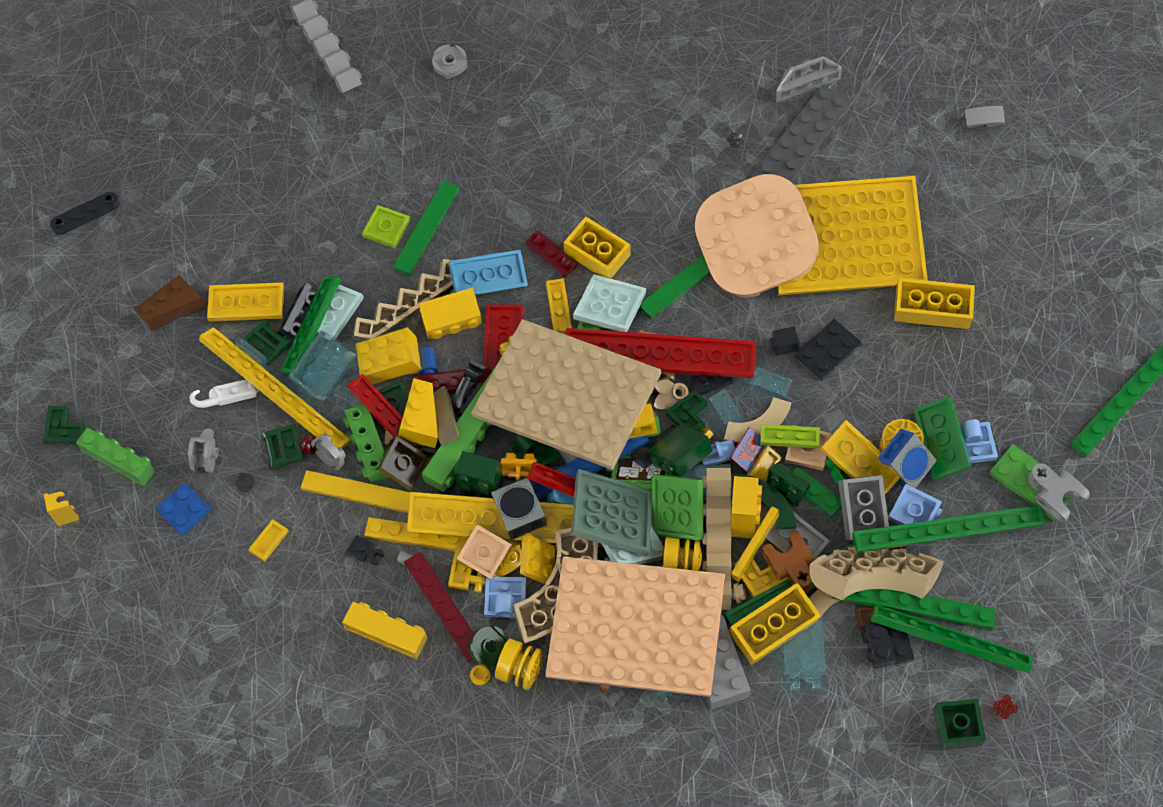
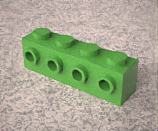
[343,404,389,484]
[76,427,155,487]

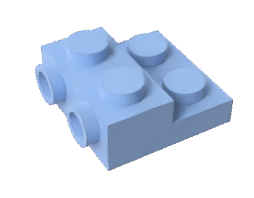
[888,484,942,525]

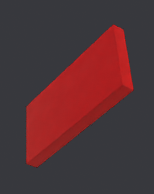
[483,304,524,372]

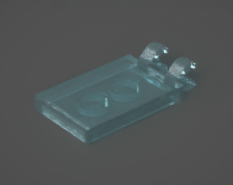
[783,617,826,692]

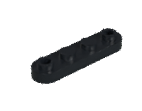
[50,192,120,235]

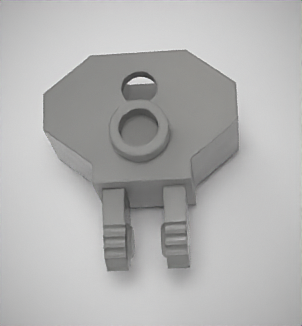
[188,428,218,473]

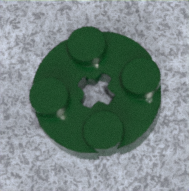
[468,626,508,667]

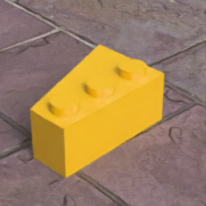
[398,378,438,448]

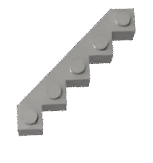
[289,0,362,93]

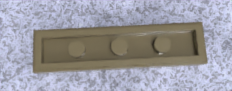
[433,386,460,447]

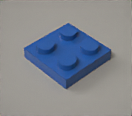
[155,483,212,536]

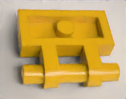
[448,548,486,593]

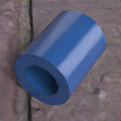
[419,347,438,374]

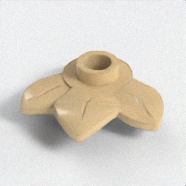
[654,380,689,410]

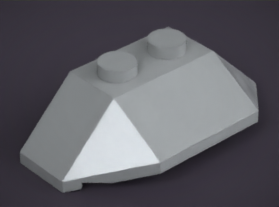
[775,56,842,103]

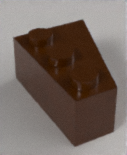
[135,275,206,331]

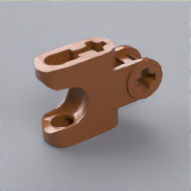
[762,530,814,593]

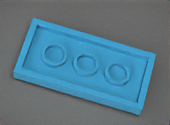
[448,250,528,295]

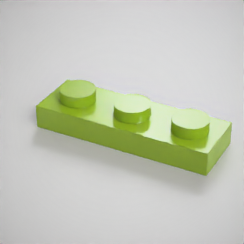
[760,424,820,448]

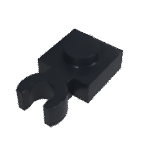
[347,535,384,566]

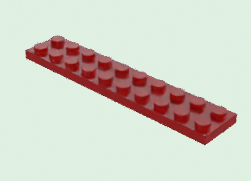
[566,328,756,379]

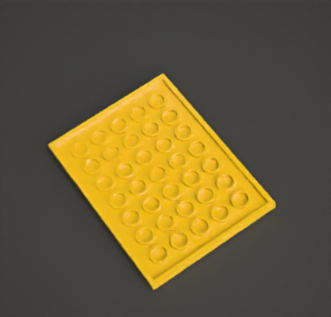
[777,176,928,296]

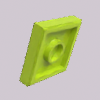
[362,205,411,249]

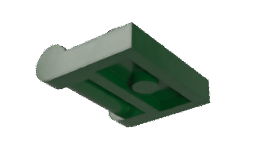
[241,320,292,366]
[262,424,304,470]

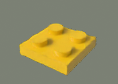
[520,534,556,584]

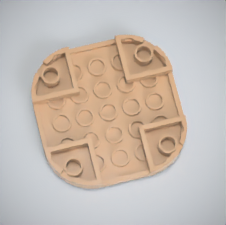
[695,174,819,298]

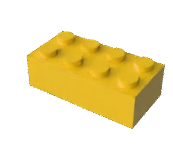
[894,278,975,329]
[729,583,821,666]

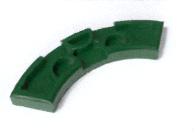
[732,474,796,530]

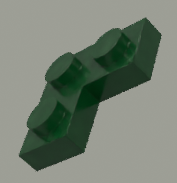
[665,390,708,432]
[43,406,86,444]

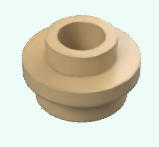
[731,583,746,603]

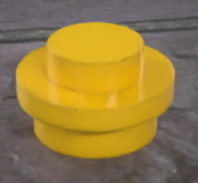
[470,665,490,685]

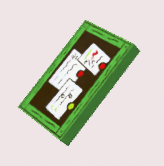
[611,455,671,489]

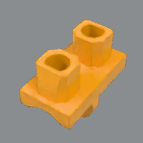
[501,453,537,480]

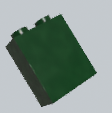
[649,424,713,477]

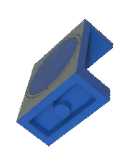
[878,428,937,488]

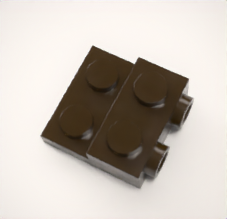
[378,436,428,490]

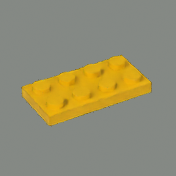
[207,283,284,322]
[820,420,900,494]

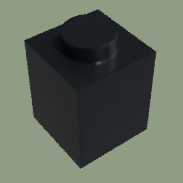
[769,326,799,356]

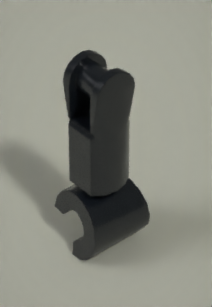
[451,358,486,410]

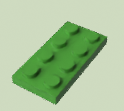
[989,444,1072,521]

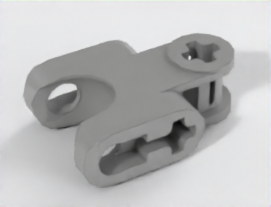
[1028,463,1090,523]

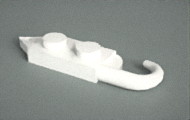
[189,379,260,408]

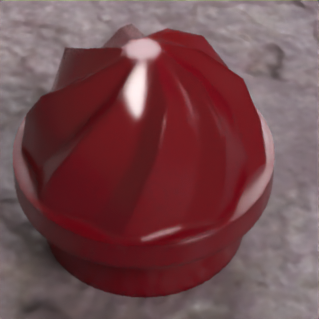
[300,436,318,455]

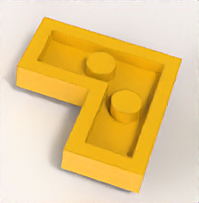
[733,559,788,598]

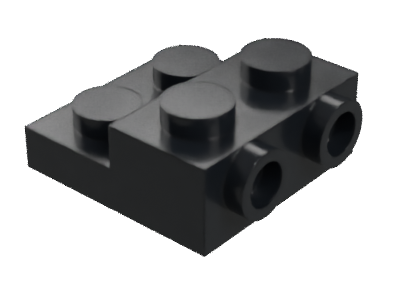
[861,623,915,669]

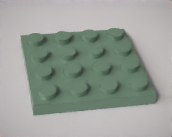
[571,469,652,556]

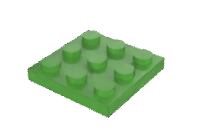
[652,474,703,540]

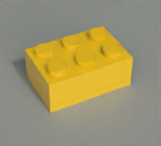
[564,216,631,279]
[356,327,422,384]
[731,476,762,539]

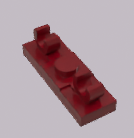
[526,230,578,278]

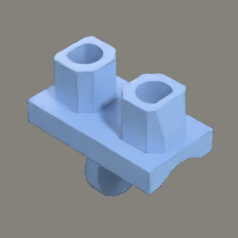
[702,440,735,467]

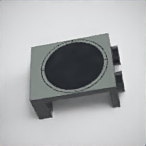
[491,478,547,540]

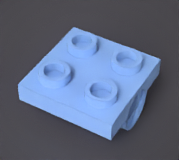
[960,420,998,463]
[484,577,526,618]

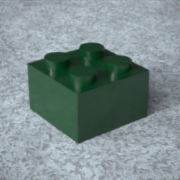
[455,451,503,497]
[933,699,986,750]

